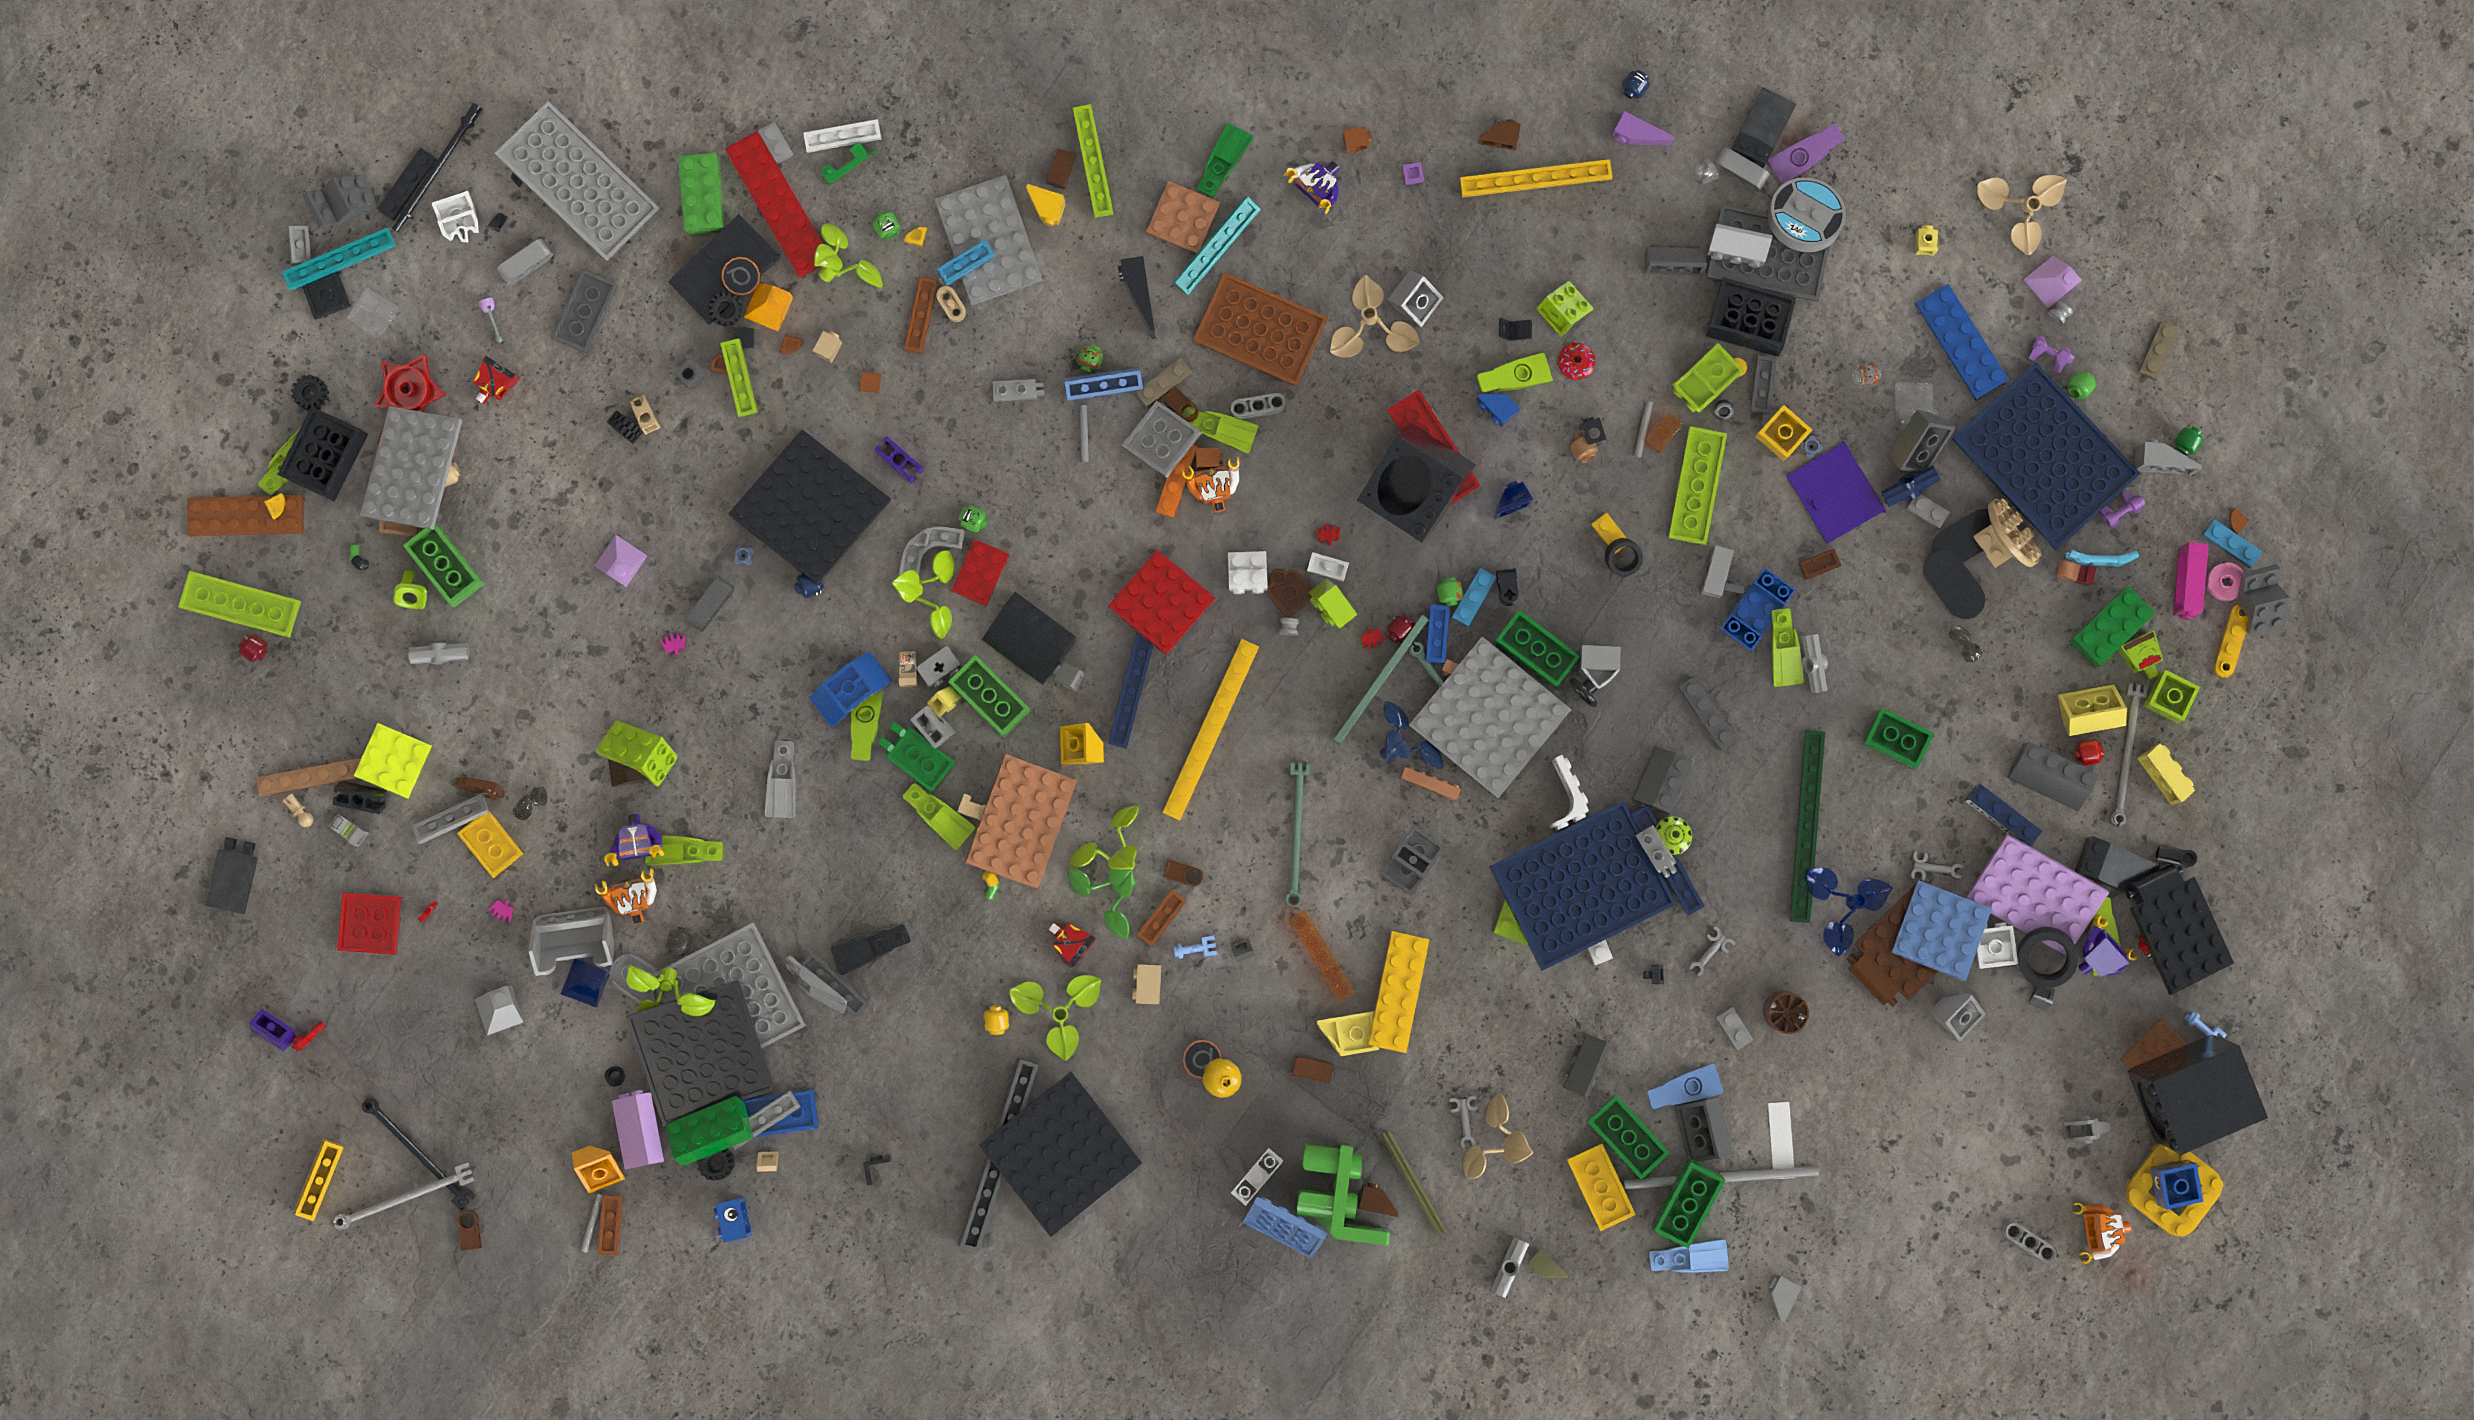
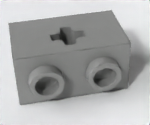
[916,646,962,688]
[910,705,956,749]

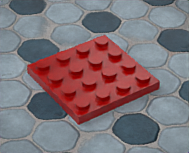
[1108,550,1215,656]

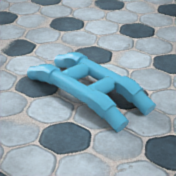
[2064,550,2139,567]

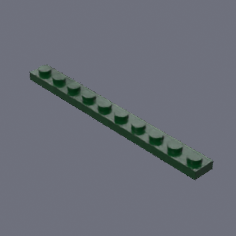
[1790,730,1825,923]

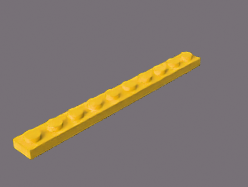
[1162,639,1259,821]

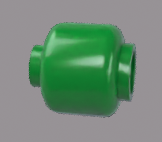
[2174,426,2204,456]

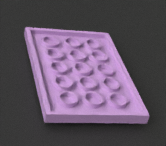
[1966,834,2109,955]

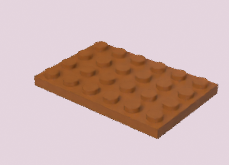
[1193,272,1328,387]

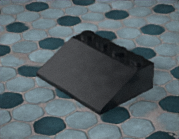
[1706,277,1796,357]
[277,407,368,502]
[982,592,1077,685]

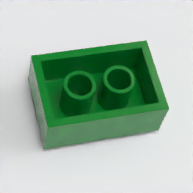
[1862,708,1934,770]

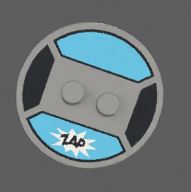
[1768,177,1846,252]

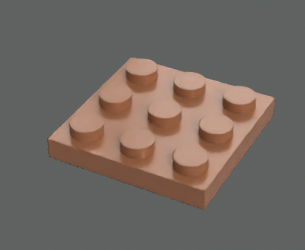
[1146,181,1220,254]

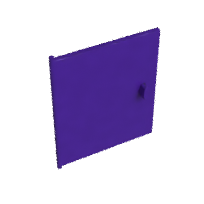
[1787,441,1886,544]

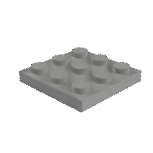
[1122,401,1202,478]

